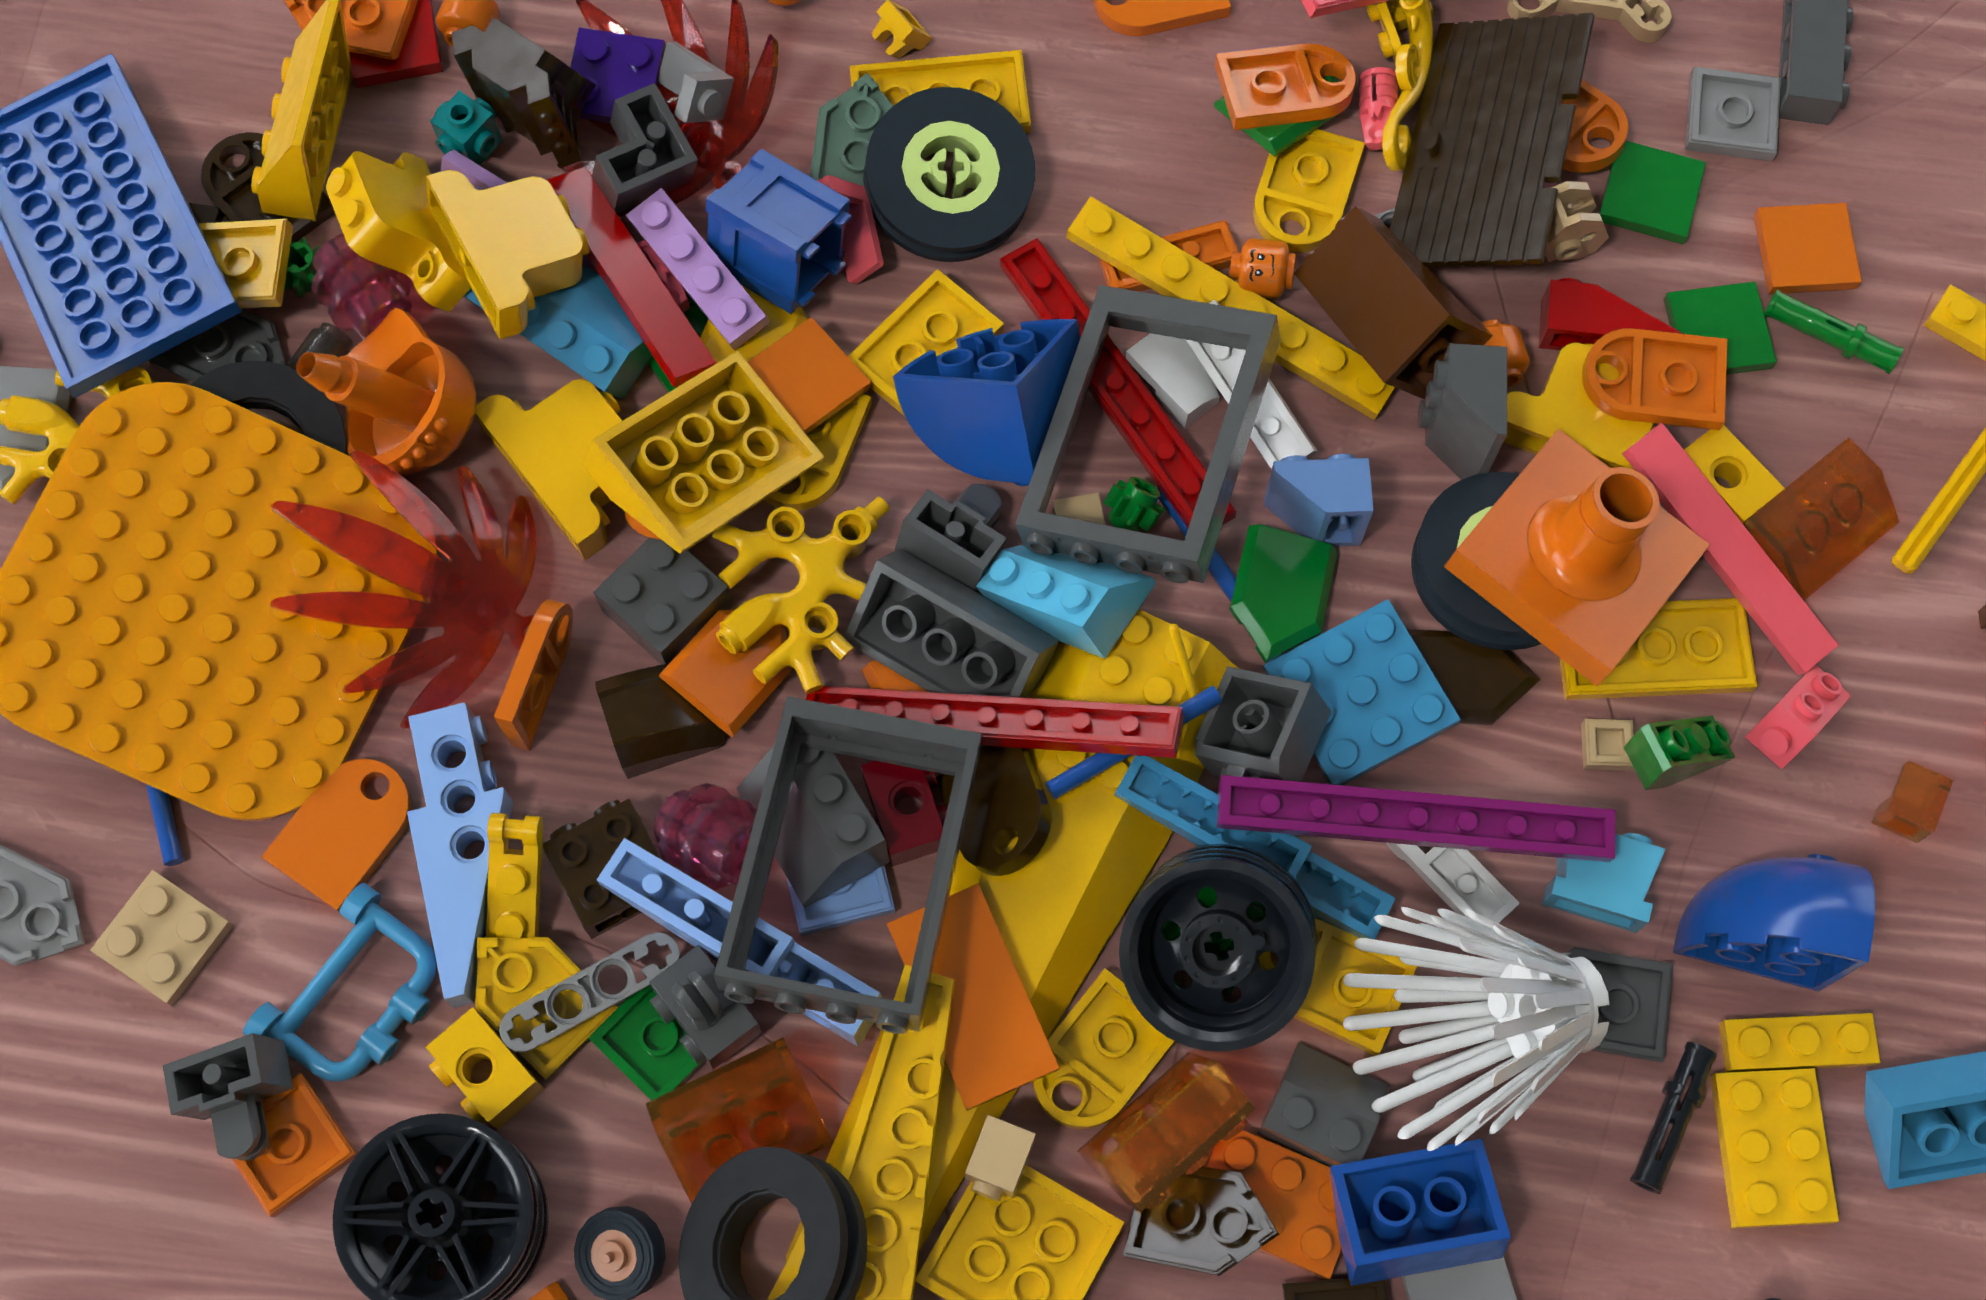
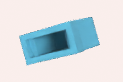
[1541,833,1666,933]

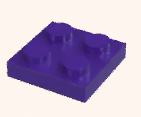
[570,27,666,123]

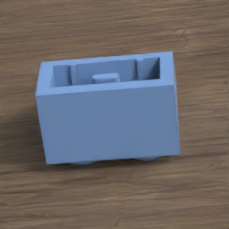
[1264,454,1374,546]

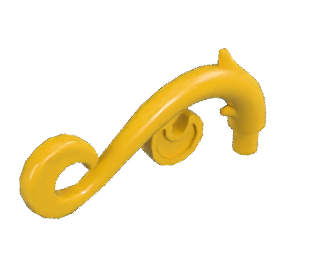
[1382,0,1433,172]

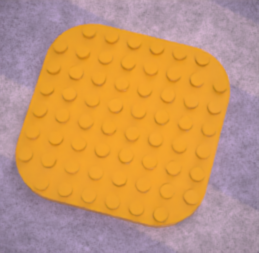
[0,382,437,821]

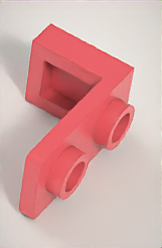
[817,175,884,284]
[1745,665,1851,769]

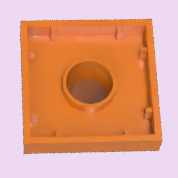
[1444,429,1710,686]

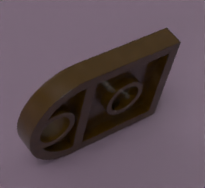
[201,132,335,243]
[936,746,1052,876]

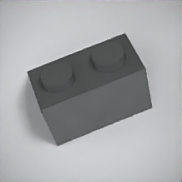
[1257,1042,1390,1167]

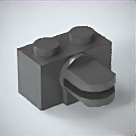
[895,484,1007,593]
[649,945,761,1070]
[162,1033,293,1161]

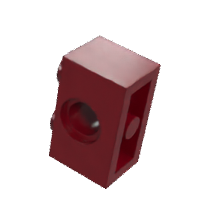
[861,761,947,867]

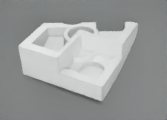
[1125,333,1219,429]

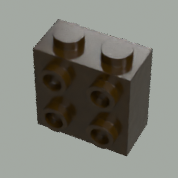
[542,799,661,939]

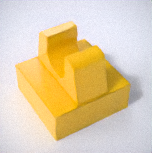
[872,0,932,59]

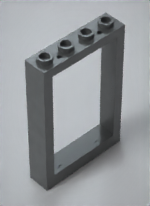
[1015,285,1281,583]
[714,696,982,1034]

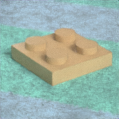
[90,870,234,1007]

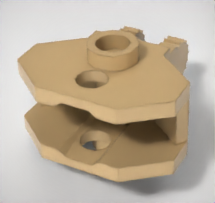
[1545,181,1609,262]

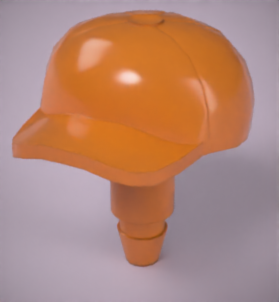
[296,308,477,476]

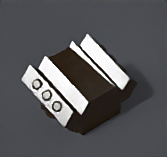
[452,17,596,168]

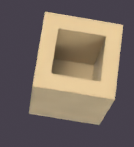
[965,1115,1036,1202]

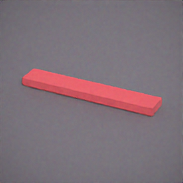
[1622,423,1839,676]

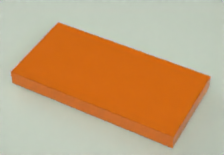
[887,884,1060,1111]

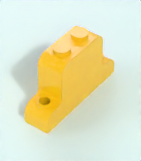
[326,151,471,312]
[426,170,589,340]
[1504,343,1653,470]
[474,379,622,560]

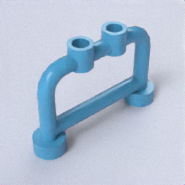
[243,883,437,1082]

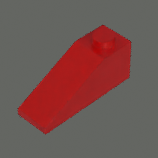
[1539,278,1683,351]

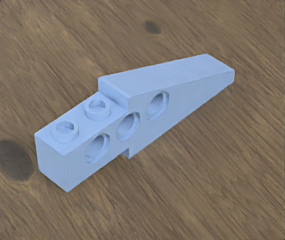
[407,702,513,1008]
[597,838,882,1047]

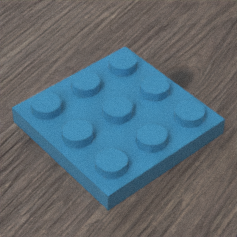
[1263,599,1461,786]

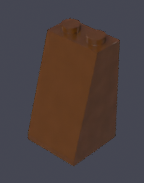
[1294,206,1493,400]

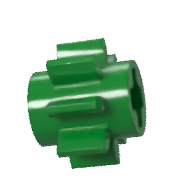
[284,238,333,298]
[1103,477,1165,532]

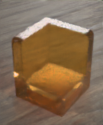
[1871,761,1954,843]

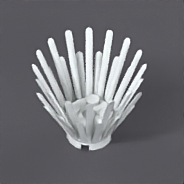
[1343,907,1610,1151]

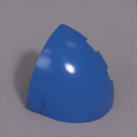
[893,319,1081,486]
[1673,854,1875,992]

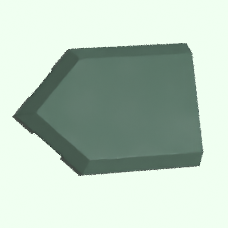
[810,73,893,186]

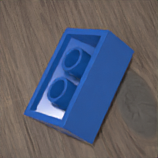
[1330,1139,1511,1286]

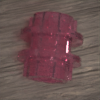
[311,233,413,340]
[654,783,757,891]

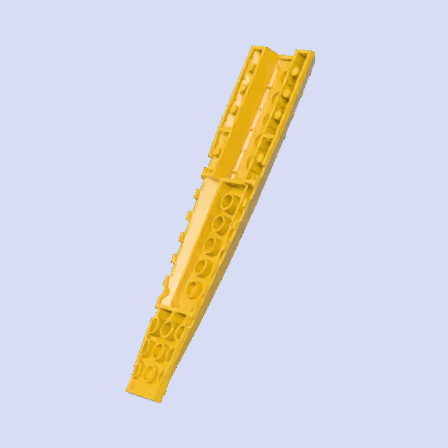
[767,609,1239,1300]

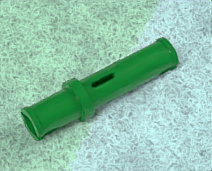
[1764,289,1904,374]

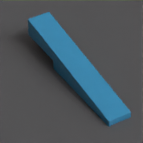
[1114,755,1396,940]

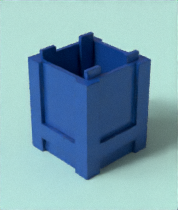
[706,149,852,314]

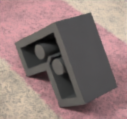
[592,83,698,214]

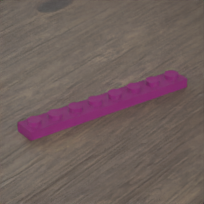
[1217,775,1616,862]

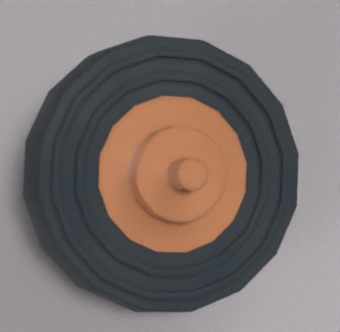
[574,1206,666,1300]

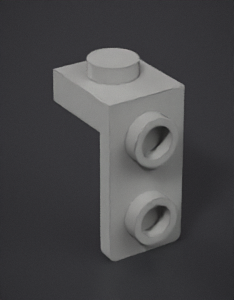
[658,42,735,123]

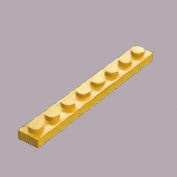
[1066,196,1395,421]

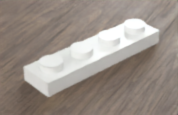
[1186,300,1318,469]

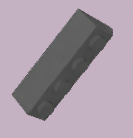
[844,548,1060,698]

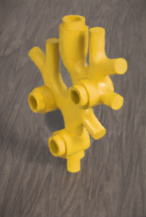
[0,367,155,505]
[712,496,890,694]

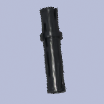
[1630,1042,1717,1194]

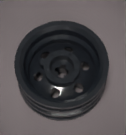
[1119,844,1317,1052]
[333,1113,549,1300]

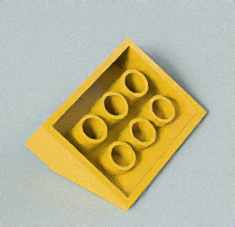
[251,0,353,221]
[582,350,824,554]

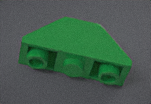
[1623,716,1735,790]

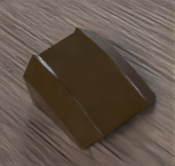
[595,664,726,779]

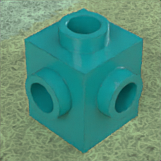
[430,90,503,165]

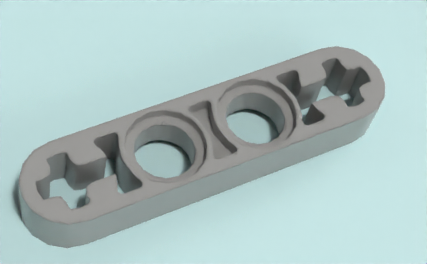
[499,932,680,1052]

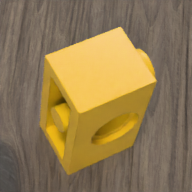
[1684,425,1785,527]
[425,1007,545,1129]

